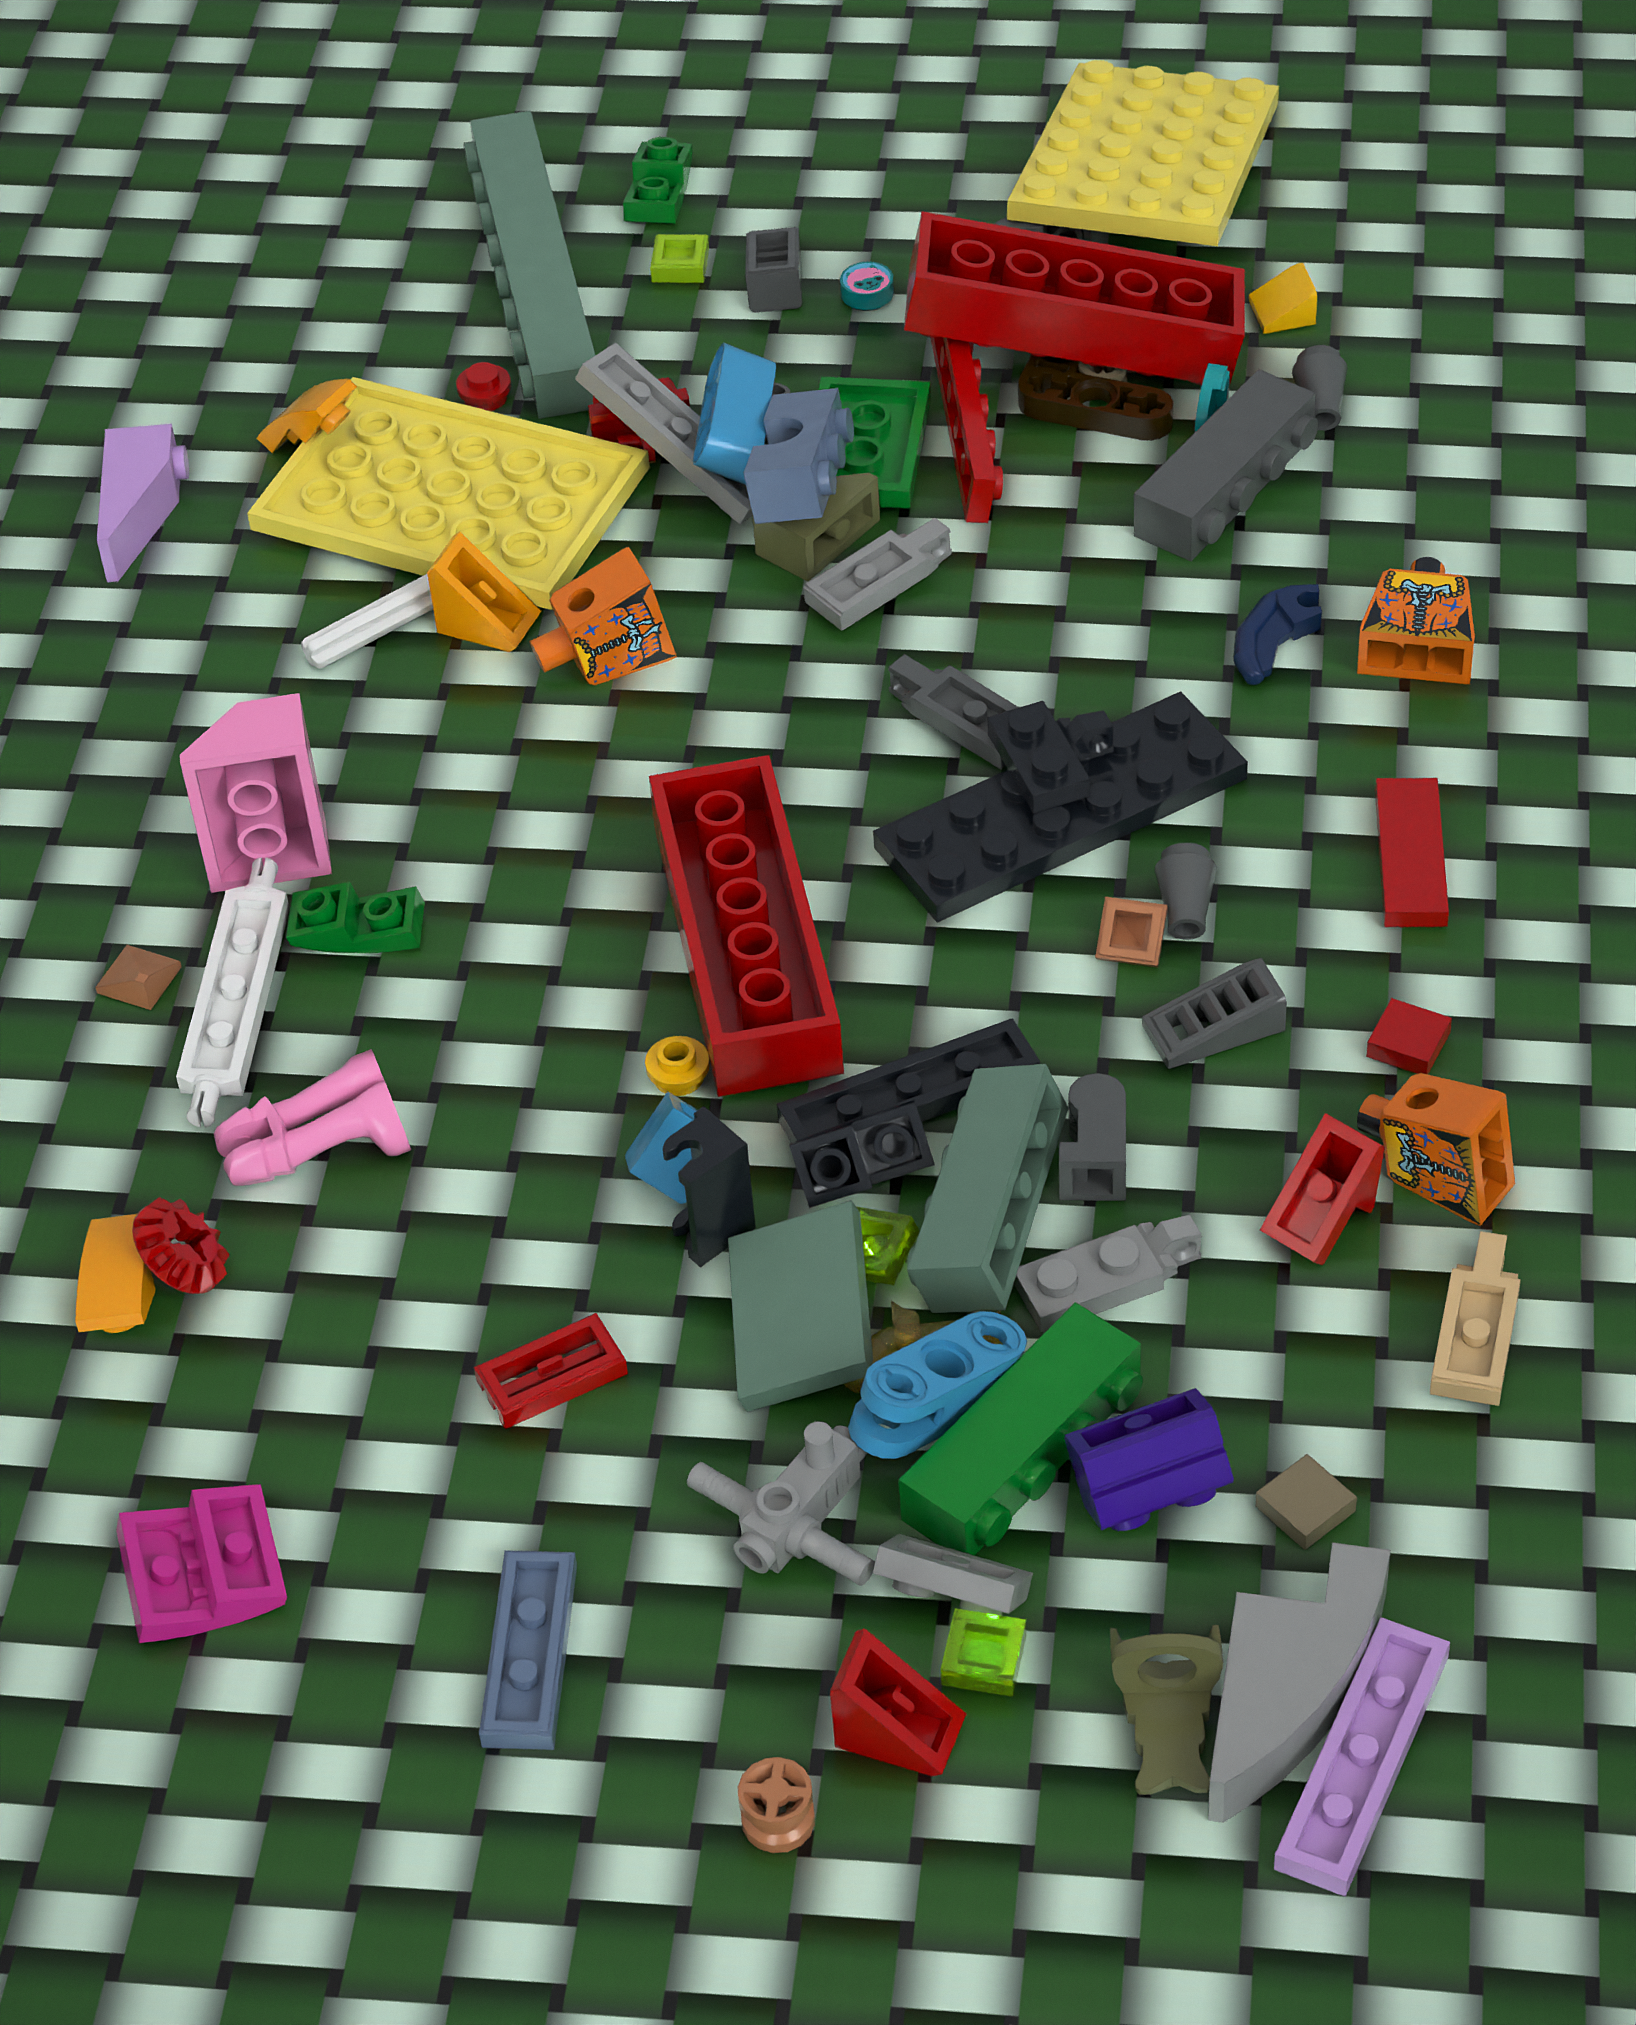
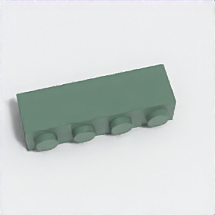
[907,1064,1068,1313]

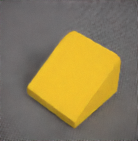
[1249,262,1317,334]

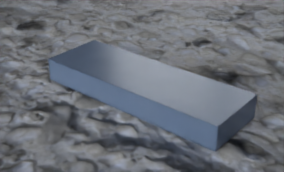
[479,1550,577,1750]

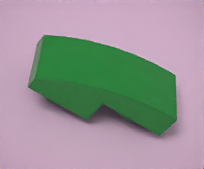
[623,137,693,224]
[286,881,425,953]

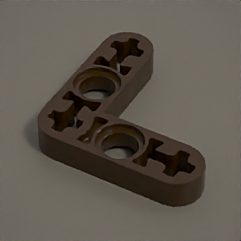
[1018,354,1173,441]

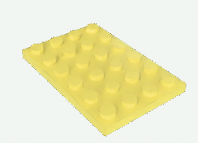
[1007,60,1279,246]
[247,377,650,610]

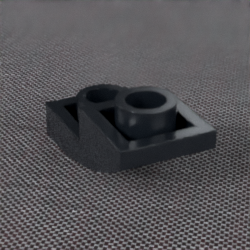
[789,1100,935,1208]

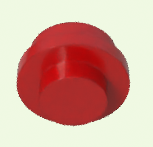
[456,362,511,411]

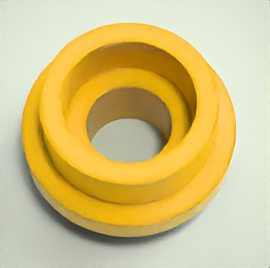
[645,1036,710,1096]

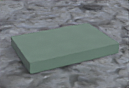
[728,1200,873,1412]

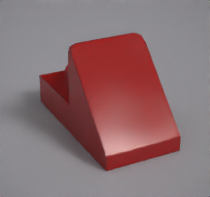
[1260,1113,1385,1266]

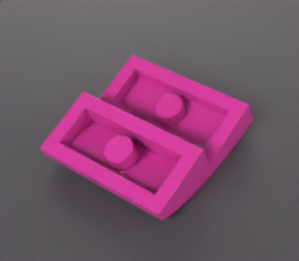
[116,1484,287,1643]

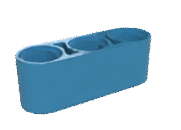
[693,342,776,485]

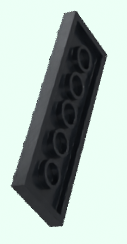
[873,691,1248,923]

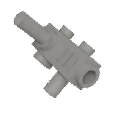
[687,1422,875,1586]

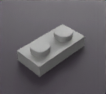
[873,1534,1033,1618]

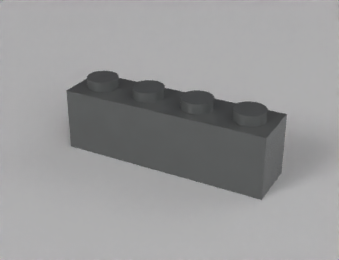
[1134,369,1318,561]

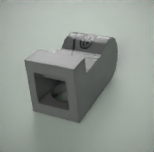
[1059,1073,1126,1201]

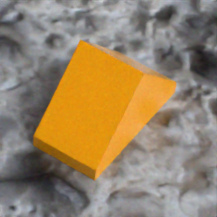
[427,531,541,652]

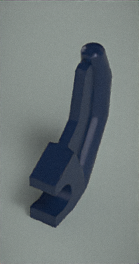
[1233,584,1322,685]

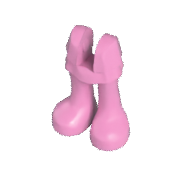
[214,1049,411,1186]

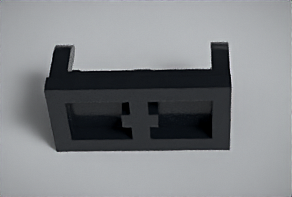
[662,1106,756,1267]

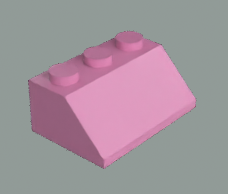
[180,693,332,893]

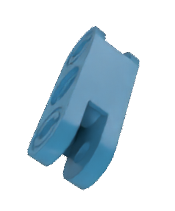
[848,1311,1027,1459]

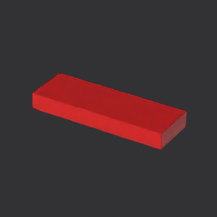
[1375,778,1449,927]

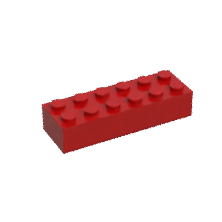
[904,211,1245,386]
[649,755,844,1097]

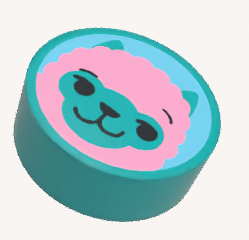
[840,262,894,310]

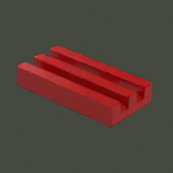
[474,1313,628,1429]

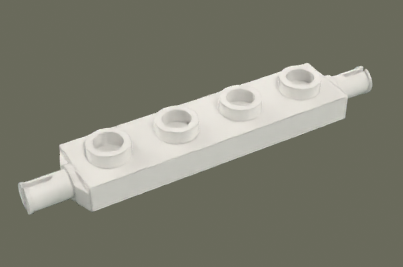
[176,858,290,1127]

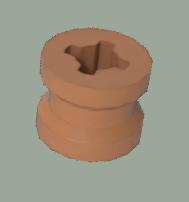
[738,1757,815,1853]

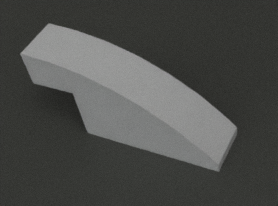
[1208,1543,1391,1822]

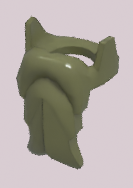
[1110,1625,1223,1795]

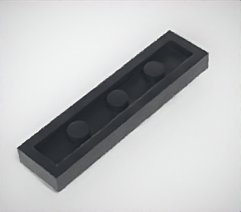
[777,1018,1040,1143]

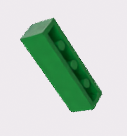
[898,1302,1143,1556]

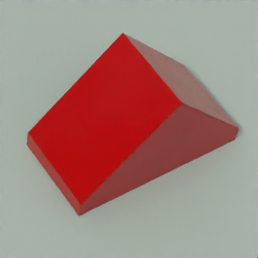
[830,1628,967,1776]

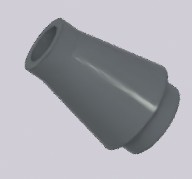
[1292,345,1347,430]
[1155,843,1217,940]

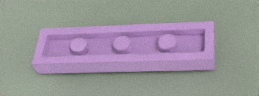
[1274,1617,1450,1897]

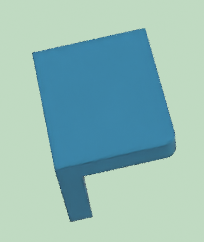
[625,1092,697,1204]

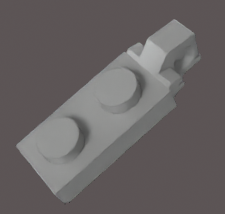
[803,518,952,631]
[1014,1214,1202,1333]

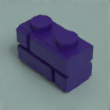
[1064,1388,1234,1531]

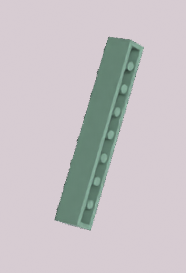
[464,110,595,419]

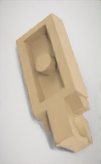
[1430,1231,1521,1406]

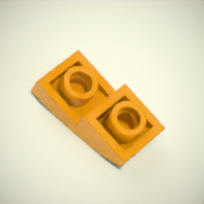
[256,379,357,453]
[75,1214,156,1333]

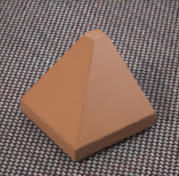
[1095,897,1168,968]
[95,945,182,1010]

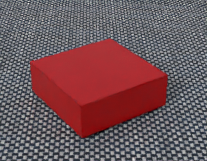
[1366,998,1452,1075]

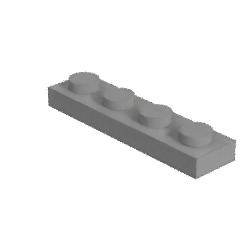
[575,342,752,525]

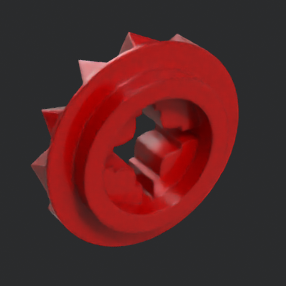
[132,1197,230,1294]

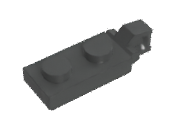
[888,654,1019,769]

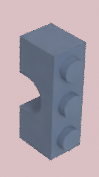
[743,388,854,524]

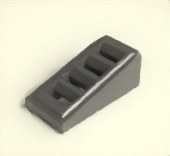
[745,227,802,313]
[1142,958,1287,1069]

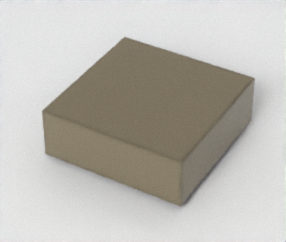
[1255,1454,1357,1550]

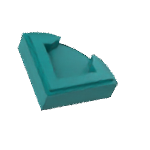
[1194,363,1230,433]

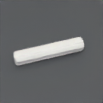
[301,574,433,668]

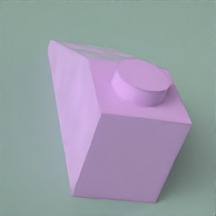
[97,424,189,582]

